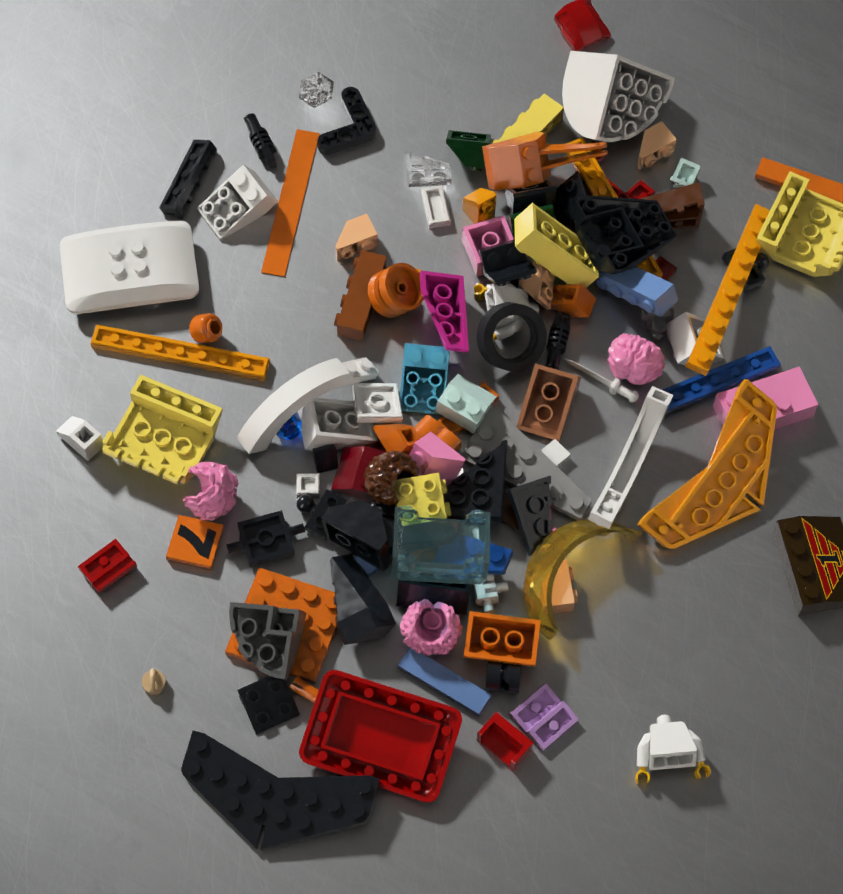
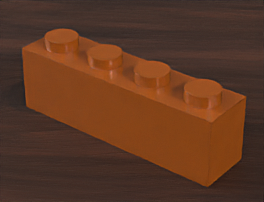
[334,250,387,341]

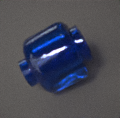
[276,412,302,441]

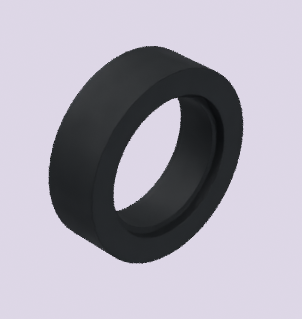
[477,302,547,372]

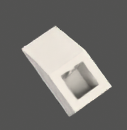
[56,416,103,461]

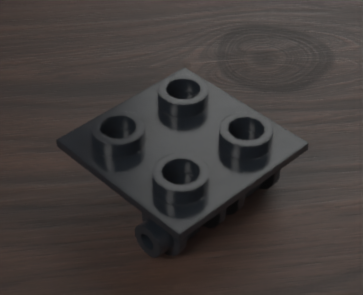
[554,171,590,227]
[237,676,300,734]

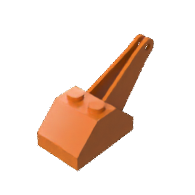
[482,132,608,190]

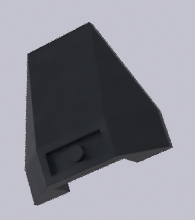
[574,196,677,274]

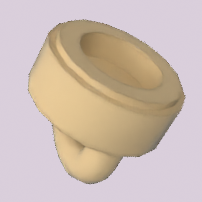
[142,668,166,695]

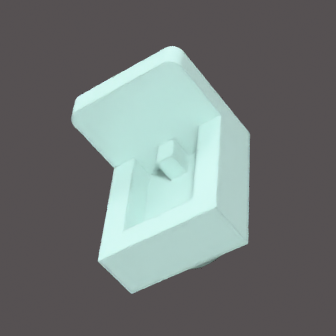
[670,158,701,189]

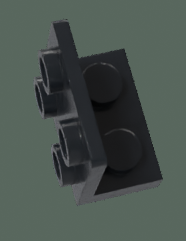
[478,239,537,286]

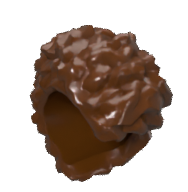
[363,451,419,506]

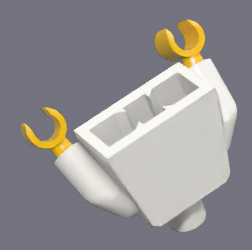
[474,283,539,343]
[635,715,711,785]

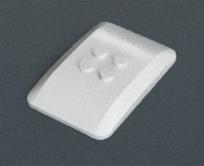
[60,221,199,314]

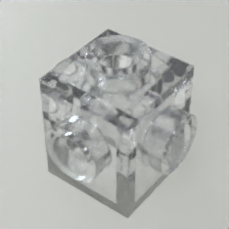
[299,72,334,108]

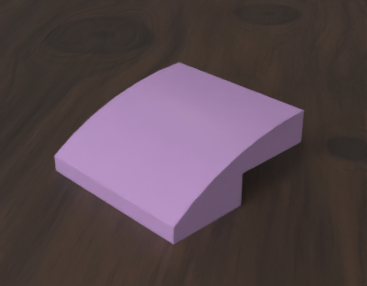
[508,683,579,751]

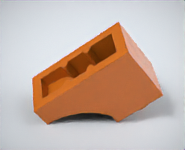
[540,284,596,318]

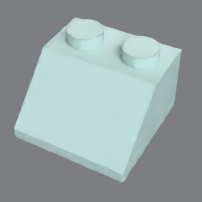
[435,374,497,434]

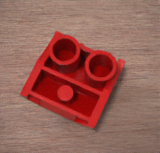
[554,0,611,51]

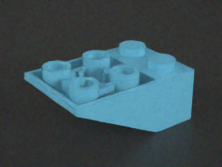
[400,343,450,415]

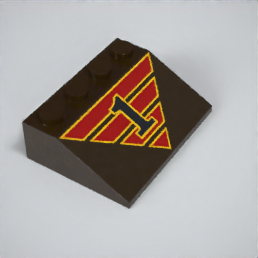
[773,516,843,616]

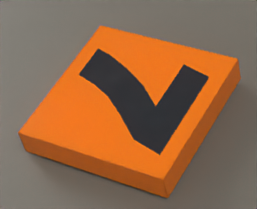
[166,515,224,570]

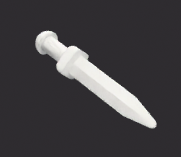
[562,358,639,403]

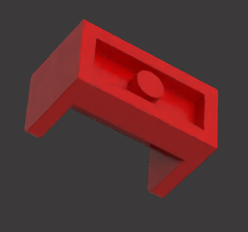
[477,712,534,771]

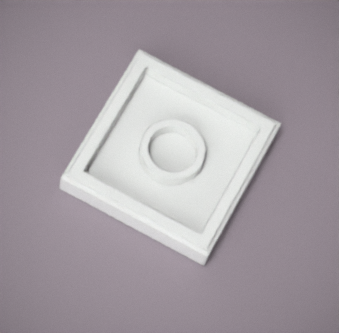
[352,383,403,423]

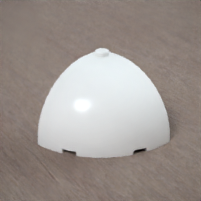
[562,51,675,142]

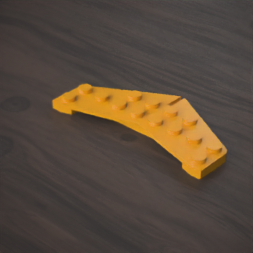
[637,379,777,549]

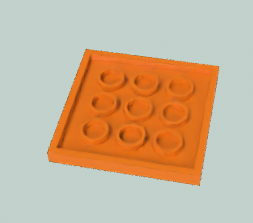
[225,567,337,684]

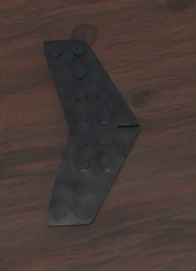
[181,730,380,850]

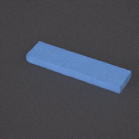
[397,647,492,717]

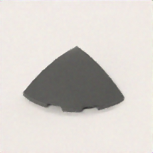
[229,602,307,680]

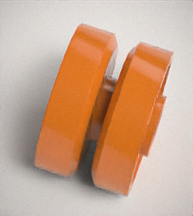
[367,263,424,318]

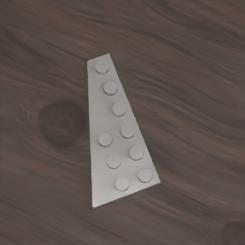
[461,404,592,522]

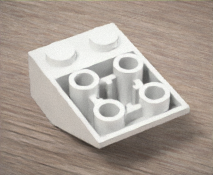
[197,165,278,240]

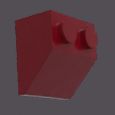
[331,446,386,502]

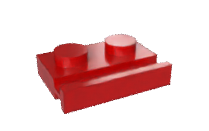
[78,539,137,594]

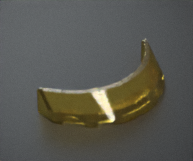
[523,519,642,640]

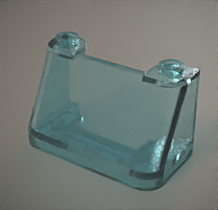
[391,505,491,584]

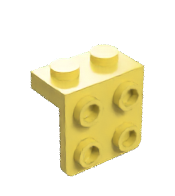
[394,473,451,526]

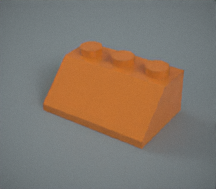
[463,611,541,667]

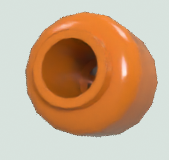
[189,313,222,343]

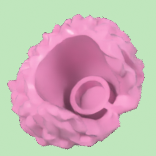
[607,333,665,385]
[183,461,239,521]
[400,599,463,656]

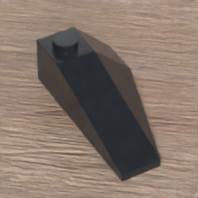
[330,554,396,645]

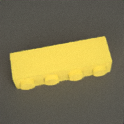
[492,94,564,144]

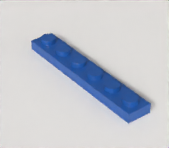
[662,346,781,414]

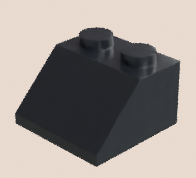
[505,180,557,214]

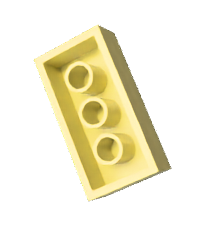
[514,203,599,288]

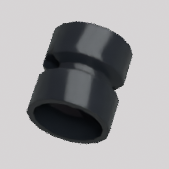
[485,661,522,694]

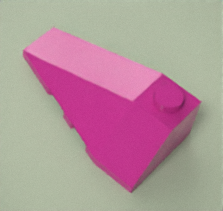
[420,270,469,353]

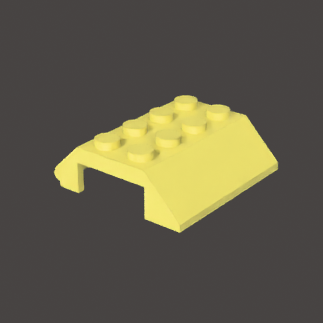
[756,171,843,277]
[102,374,223,484]

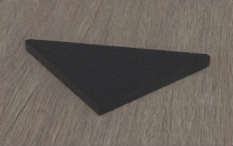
[443,440,508,522]

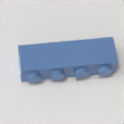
[595,267,678,317]

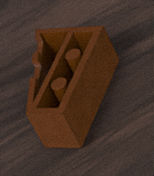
[640,182,705,230]

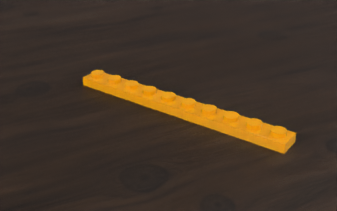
[685,204,770,376]

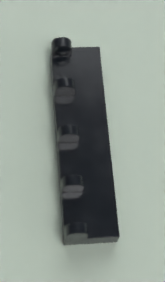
[159,140,217,219]

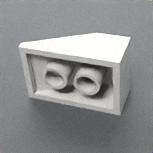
[297,398,378,451]

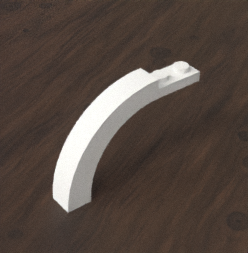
[236,357,379,454]
[588,386,673,529]

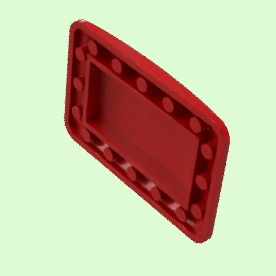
[299,670,462,803]

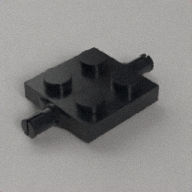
[226,510,305,567]

